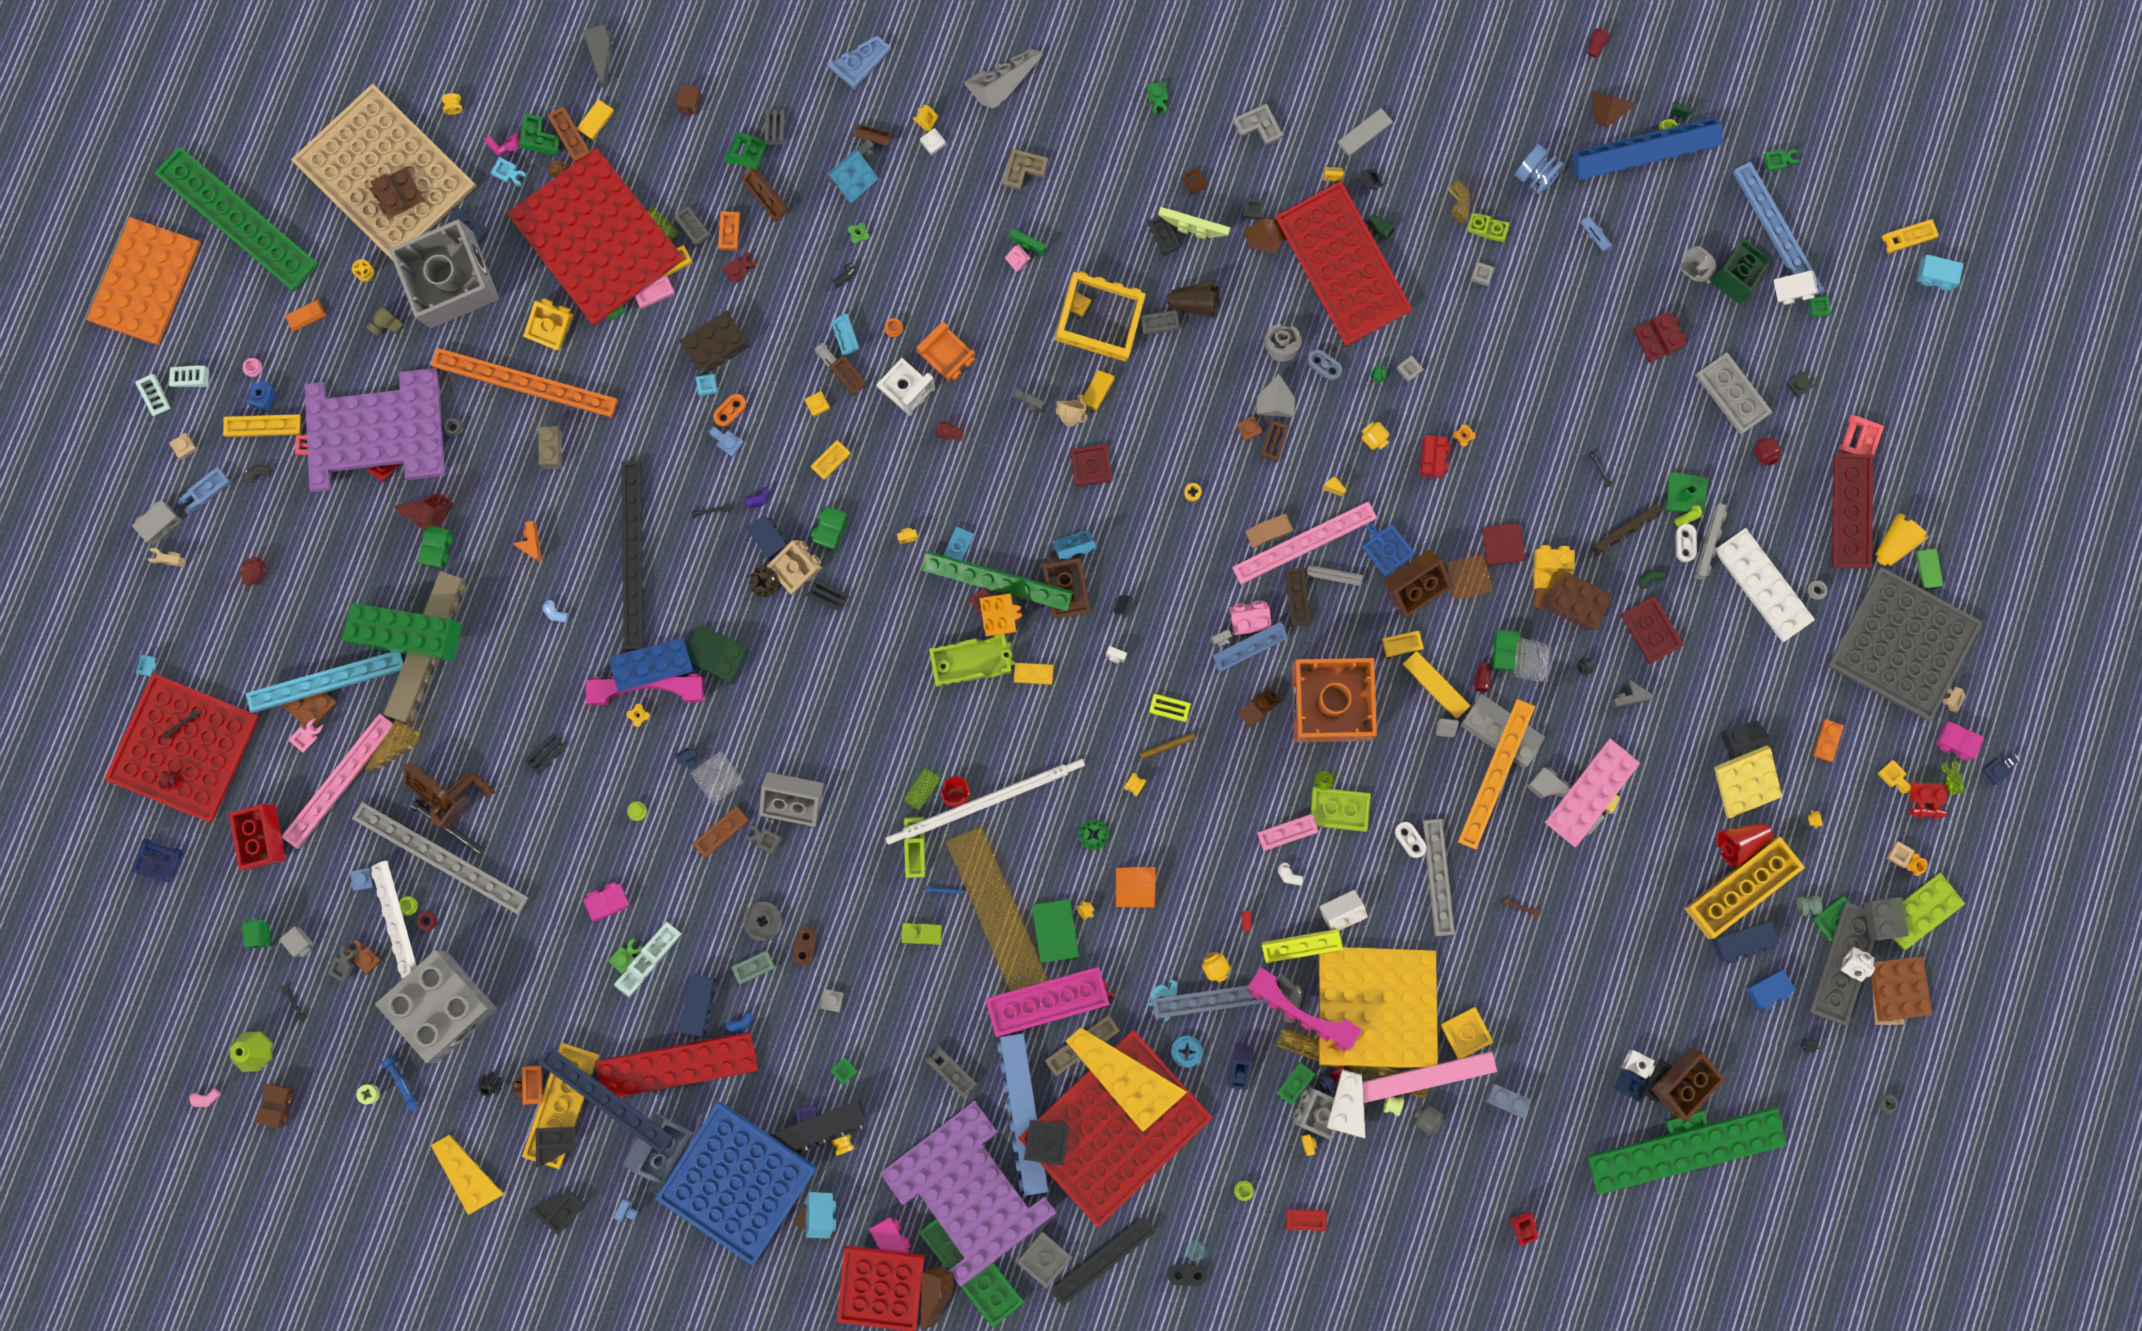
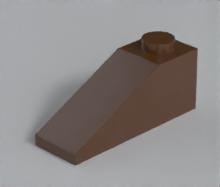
[921,1266,954,1330]

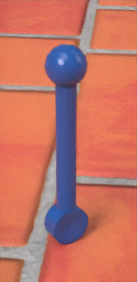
[925,885,965,894]

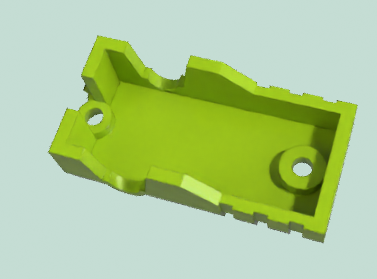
[929,634,1015,687]

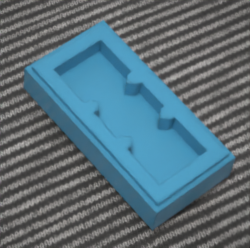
[944,526,974,561]

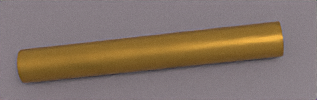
[1139,732,1196,760]

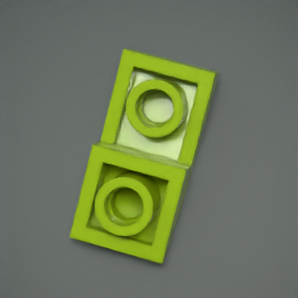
[1468,213,1510,243]

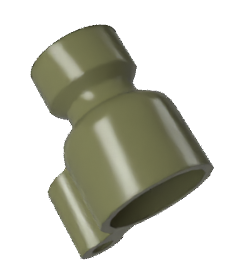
[366,306,404,337]

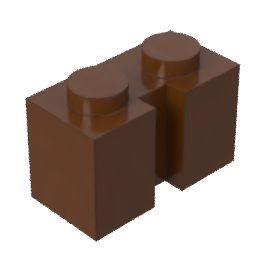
[255,1083,295,1128]

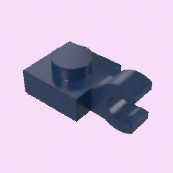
[1982,754,2020,785]

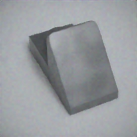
[1610,680,1654,708]

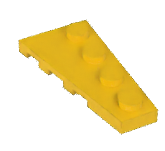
[431,1135,504,1215]

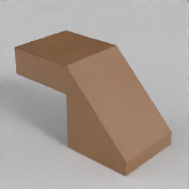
[1245,514,1293,548]

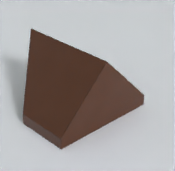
[1592,91,1635,127]
[1244,219,1285,253]

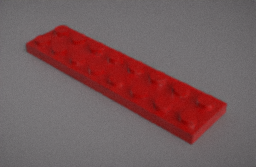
[595,1032,758,1097]

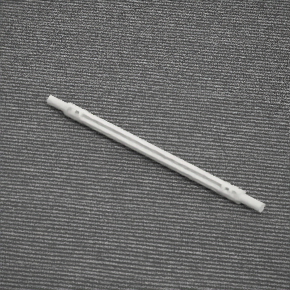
[885,759,1085,845]

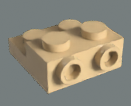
[767,540,822,594]

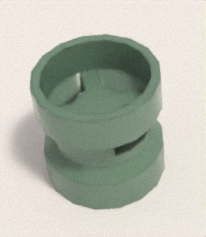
[1797,895,1822,916]

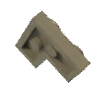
[1002,149,1048,190]

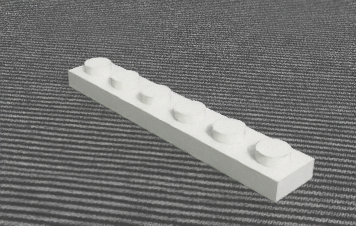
[371,861,417,979]

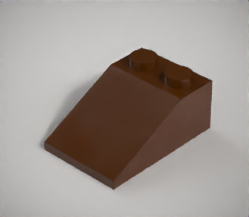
[1042,553,1091,619]

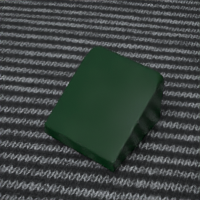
[1670,101,1693,119]

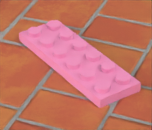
[1545,739,1640,847]

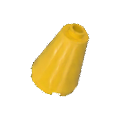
[1875,513,1929,567]

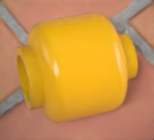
[1361,422,1389,450]
[1202,952,1230,982]

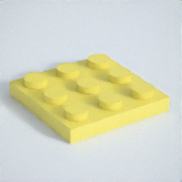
[1714,745,1782,818]

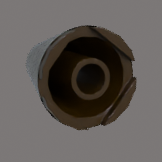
[1167,280,1220,318]

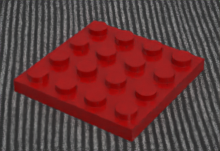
[837,1245,925,1331]

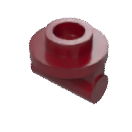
[1329,1066,1349,1085]

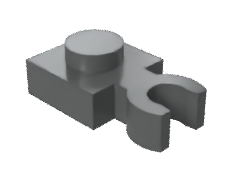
[1013,388,1045,413]
[746,826,783,856]
[327,945,357,983]

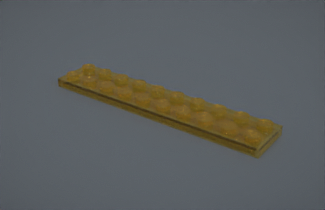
[946,826,1048,992]

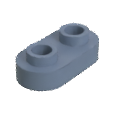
[1307,350,1342,381]

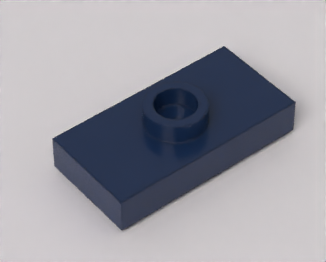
[447,208,489,245]

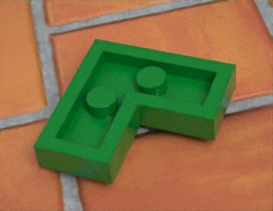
[519,113,559,156]

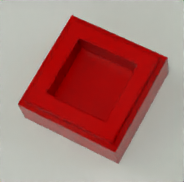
[1242,911,1251,931]

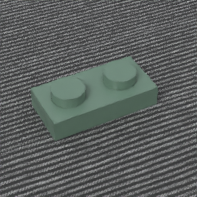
[731,951,775,985]

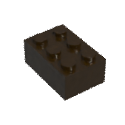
[679,310,750,376]

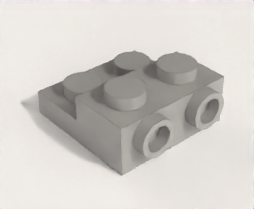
[1293,1087,1337,1140]

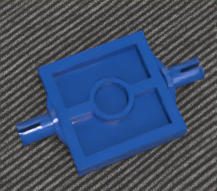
[1361,523,1416,577]

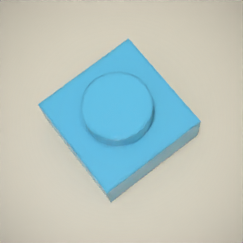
[136,655,156,676]

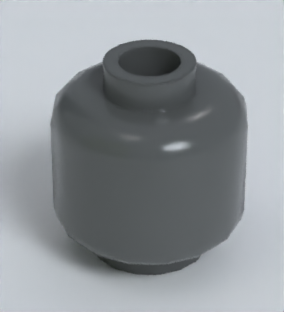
[1414,1105,1445,1135]

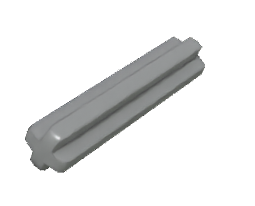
[1307,565,1363,586]

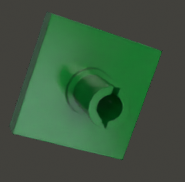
[1665,472,1708,516]

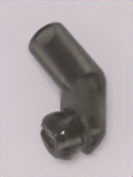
[243,465,272,483]

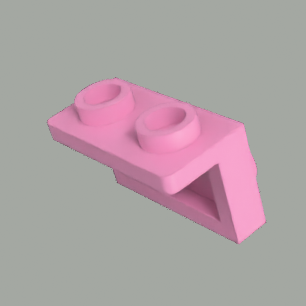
[1229,600,1271,635]

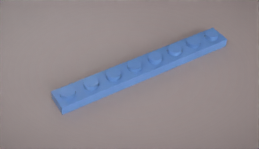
[1733,162,1824,296]

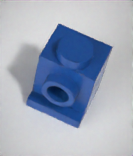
[246,380,276,412]

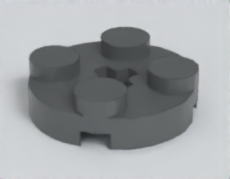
[743,902,783,941]

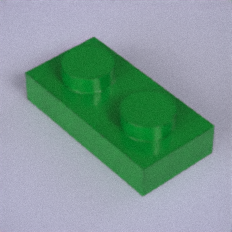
[1276,1062,1315,1105]
[1665,1109,1708,1134]

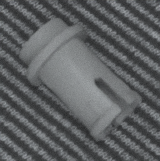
[815,343,837,368]

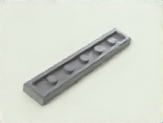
[1422,819,1455,937]

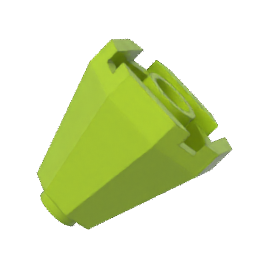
[230,1032,273,1072]

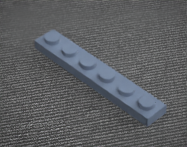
[1152,985,1268,1019]

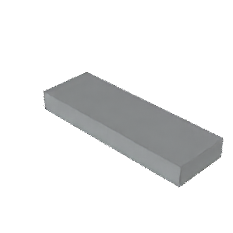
[1338,108,1393,157]

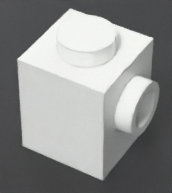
[1621,1050,1655,1079]

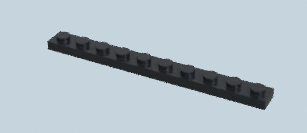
[621,461,644,650]

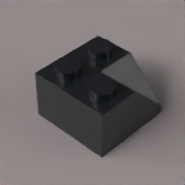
[1720,720,1776,760]

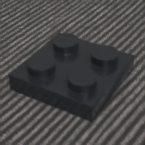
[1023,1119,1069,1166]

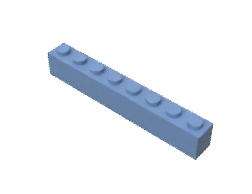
[997,1033,1048,1196]

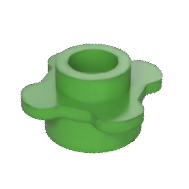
[848,222,869,243]

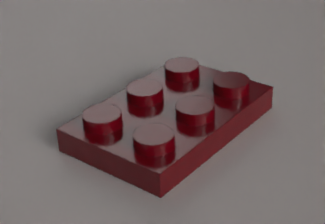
[1621,596,1684,665]

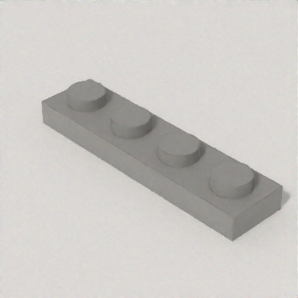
[1694,503,1727,580]

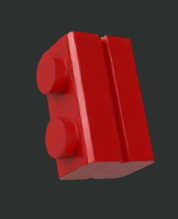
[1419,435,1450,478]

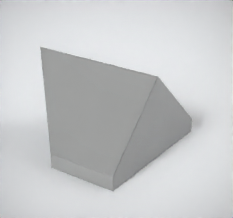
[1256,374,1295,417]

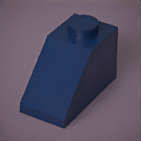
[1228,1043,1254,1090]

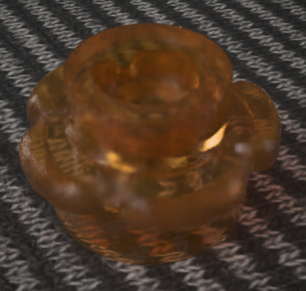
[547,161,566,178]

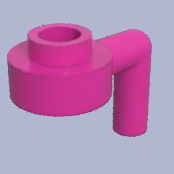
[483,133,520,156]

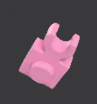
[289,718,323,752]

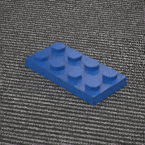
[608,637,693,692]

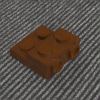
[370,167,424,218]

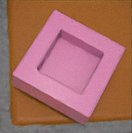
[1005,244,1031,272]

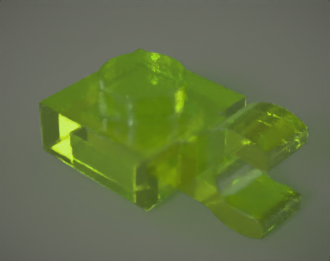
[1942,761,1965,796]

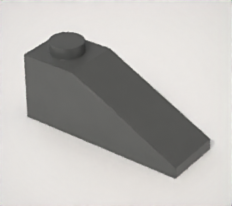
[583,24,614,88]

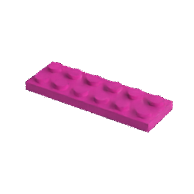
[985,967,1109,1037]

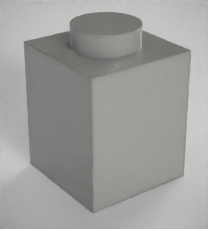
[279,927,314,958]

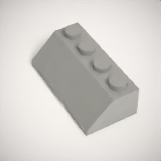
[1460,694,1545,768]

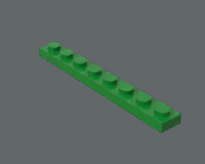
[922,551,1073,611]

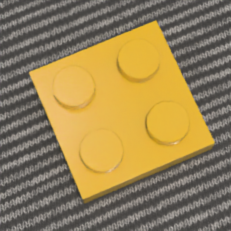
[1440,1007,1493,1059]

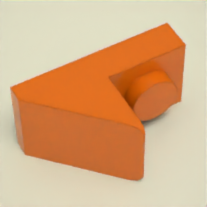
[513,521,542,562]

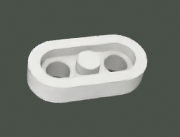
[1676,524,1697,562]
[1395,822,1426,858]

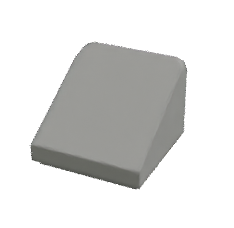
[1436,718,1459,737]

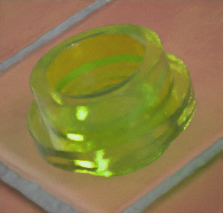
[1314,771,1334,790]

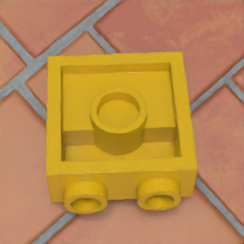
[523,298,574,350]
[1533,545,1575,590]

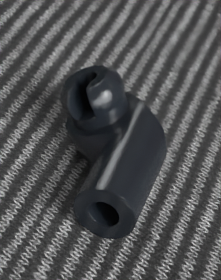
[832,263,856,288]

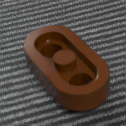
[793,927,817,966]

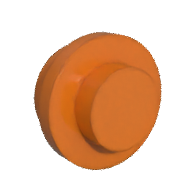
[884,318,903,337]

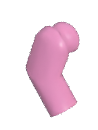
[189,1088,221,1107]

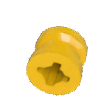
[442,93,462,115]
[352,259,375,282]
[1124,773,1146,797]
[831,1134,855,1156]

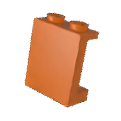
[916,321,976,383]

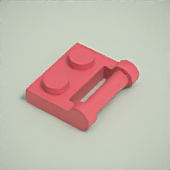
[1838,415,1884,457]

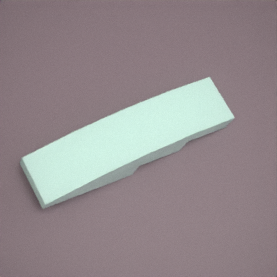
[614,922,682,998]

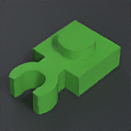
[608,939,644,974]

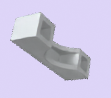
[1526,767,1604,836]

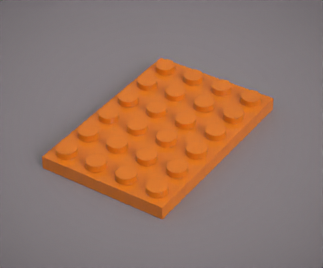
[86,217,201,346]

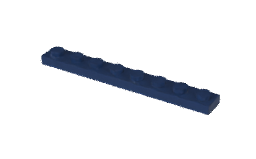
[537,1046,674,1154]

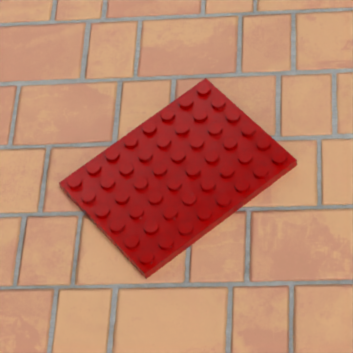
[506,148,685,326]
[1018,1030,1213,1228]

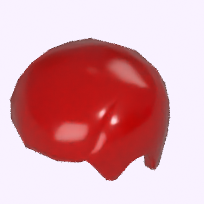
[941,776,970,807]

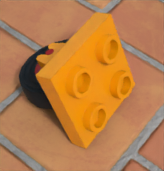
[980,594,1026,636]

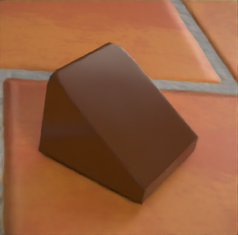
[1181,167,1208,195]

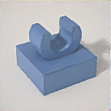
[614,1199,638,1222]

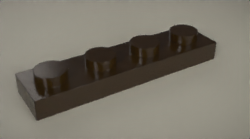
[1591,503,1662,554]

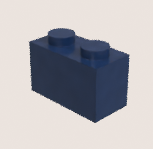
[746,515,788,561]

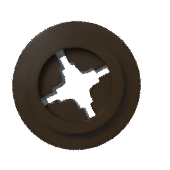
[748,567,779,597]

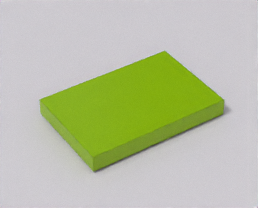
[1310,787,1371,832]

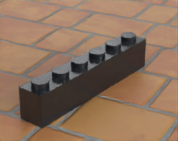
[770,1100,869,1153]

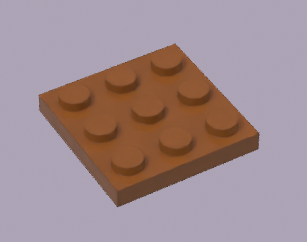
[1871,956,1932,1021]

